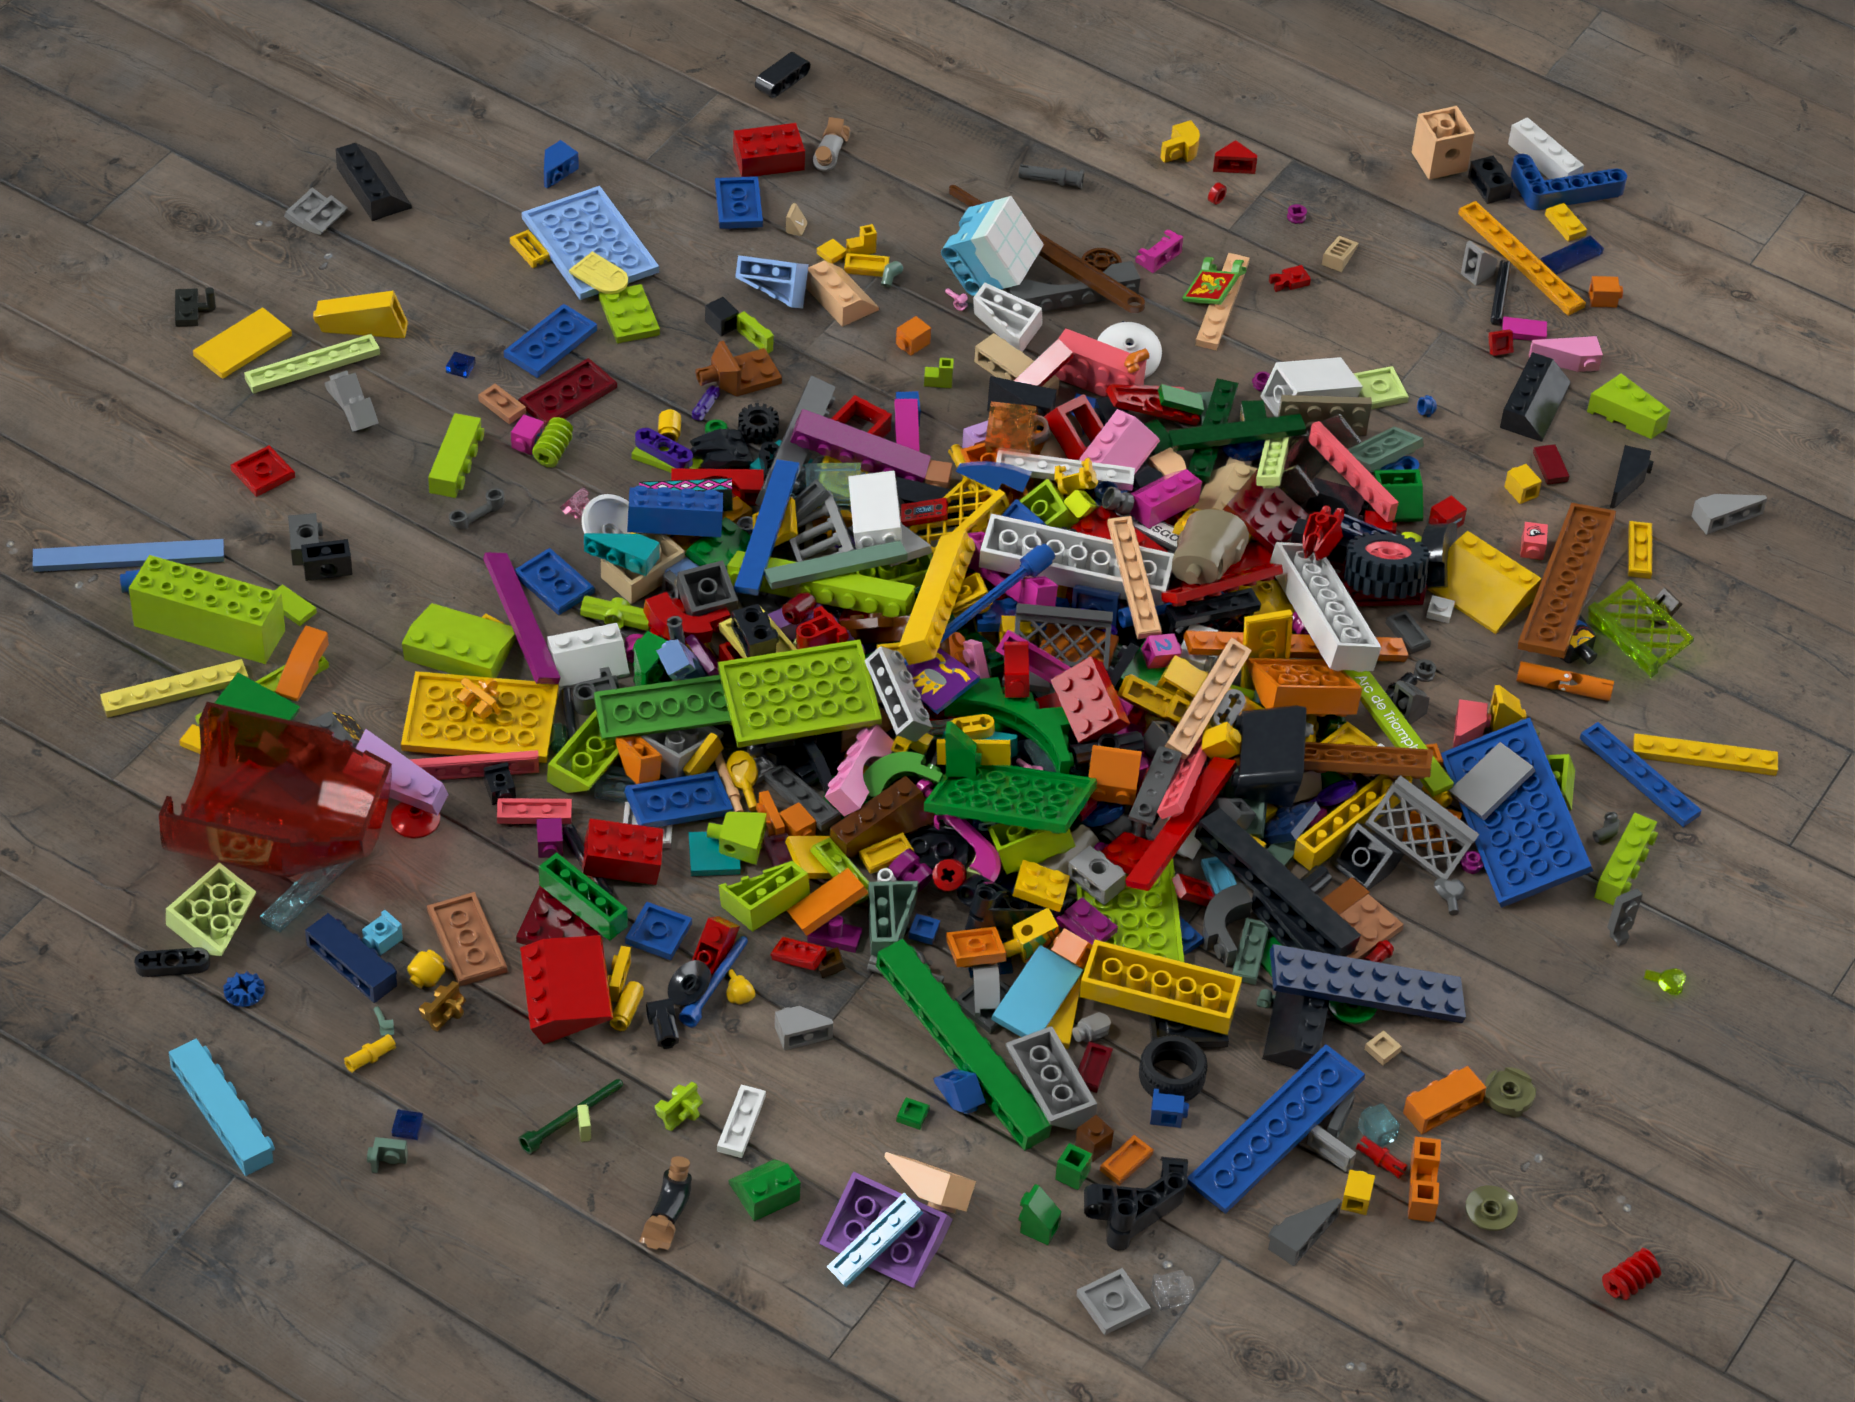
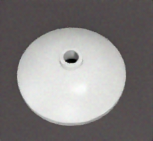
[1098,322,1162,379]
[582,494,630,534]

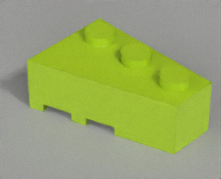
[1587,373,1671,439]
[718,861,810,932]

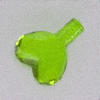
[1644,968,1686,995]

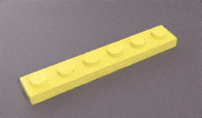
[100,659,248,718]

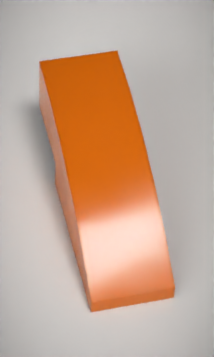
[275,625,329,702]

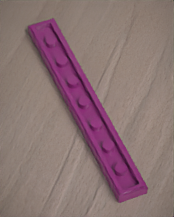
[483,552,561,684]

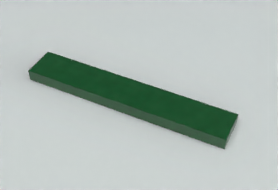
[1168,414,1306,452]

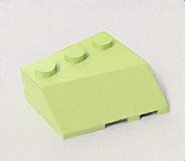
[166,862,256,956]

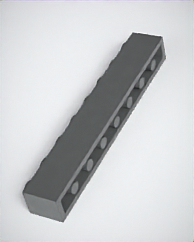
[755,375,836,506]

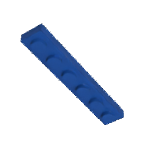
[1580,722,1702,827]

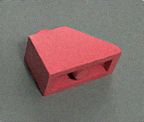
[1453,699,1491,748]

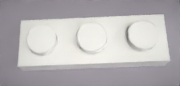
[717,1084,766,1158]

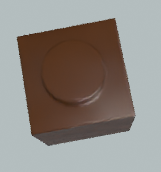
[1075,1115,1114,1163]

